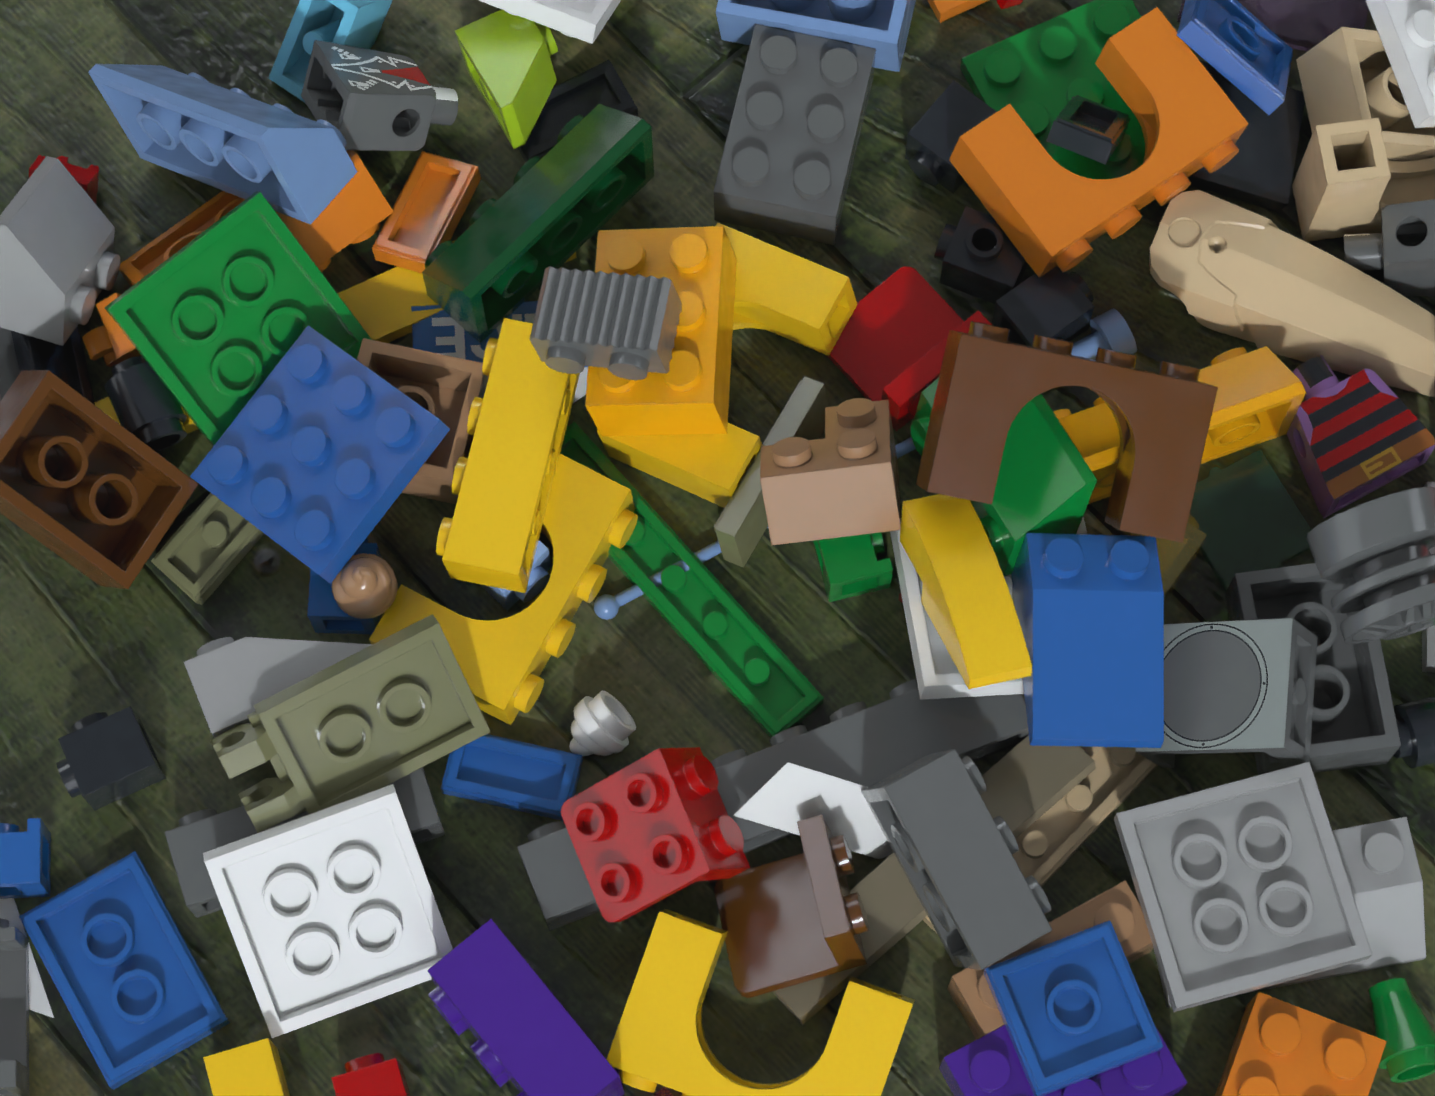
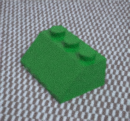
[910,341,1097,577]

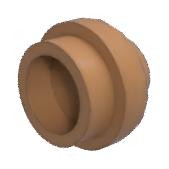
[331,553,398,619]

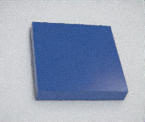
[1177,0,1293,115]
[983,920,1163,1096]

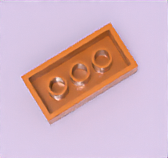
[1215,992,1387,1096]

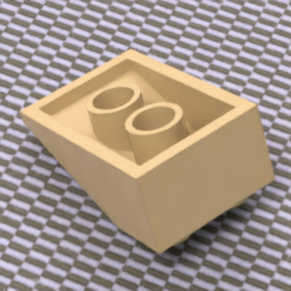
[1296,27,1435,161]

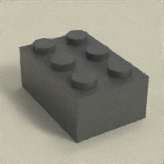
[714,24,876,245]
[1225,563,1401,775]
[861,749,1052,970]

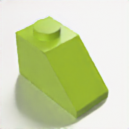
[455,9,558,149]

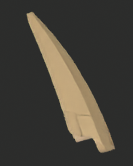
[1149,190,1435,397]

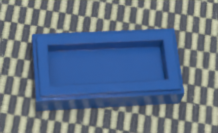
[441,734,583,821]

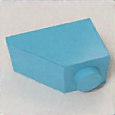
[268,0,393,103]

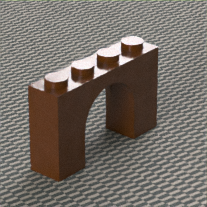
[916,321,1218,543]

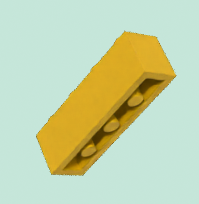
[436,318,580,593]

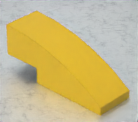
[900,494,1032,689]

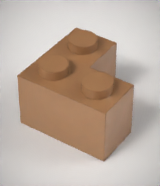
[760,398,901,546]

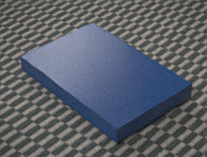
[19,851,230,1090]

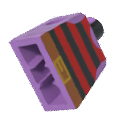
[1287,355,1435,518]

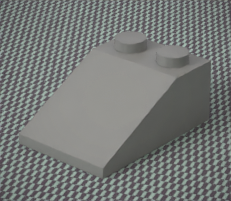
[184,637,373,738]

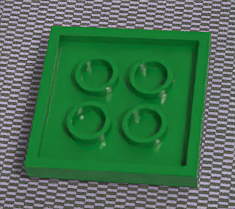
[960,0,1145,179]
[104,191,372,446]

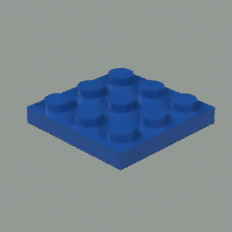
[190,326,450,584]

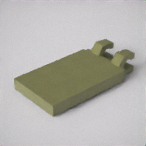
[210,614,491,833]

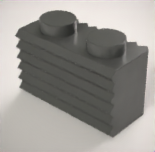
[530,266,682,380]

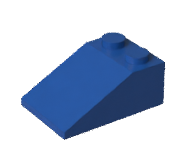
[1011,533,1164,748]

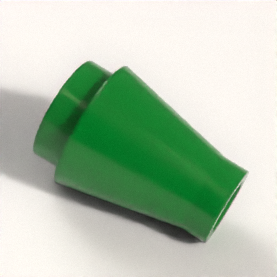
[1368,978,1435,1083]

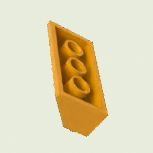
[1053,346,1306,504]

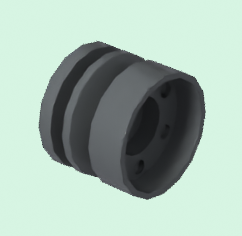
[1306,486,1435,644]

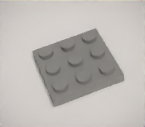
[1114,762,1373,1012]

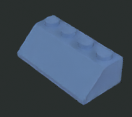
[88,64,358,225]

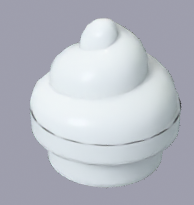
[569,691,636,756]

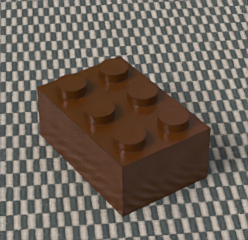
[0,370,198,589]

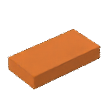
[372,151,481,274]

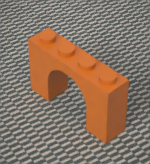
[949,7,1249,278]

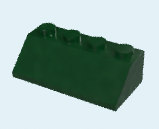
[422,104,654,343]

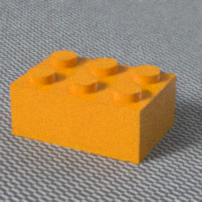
[585,226,737,437]

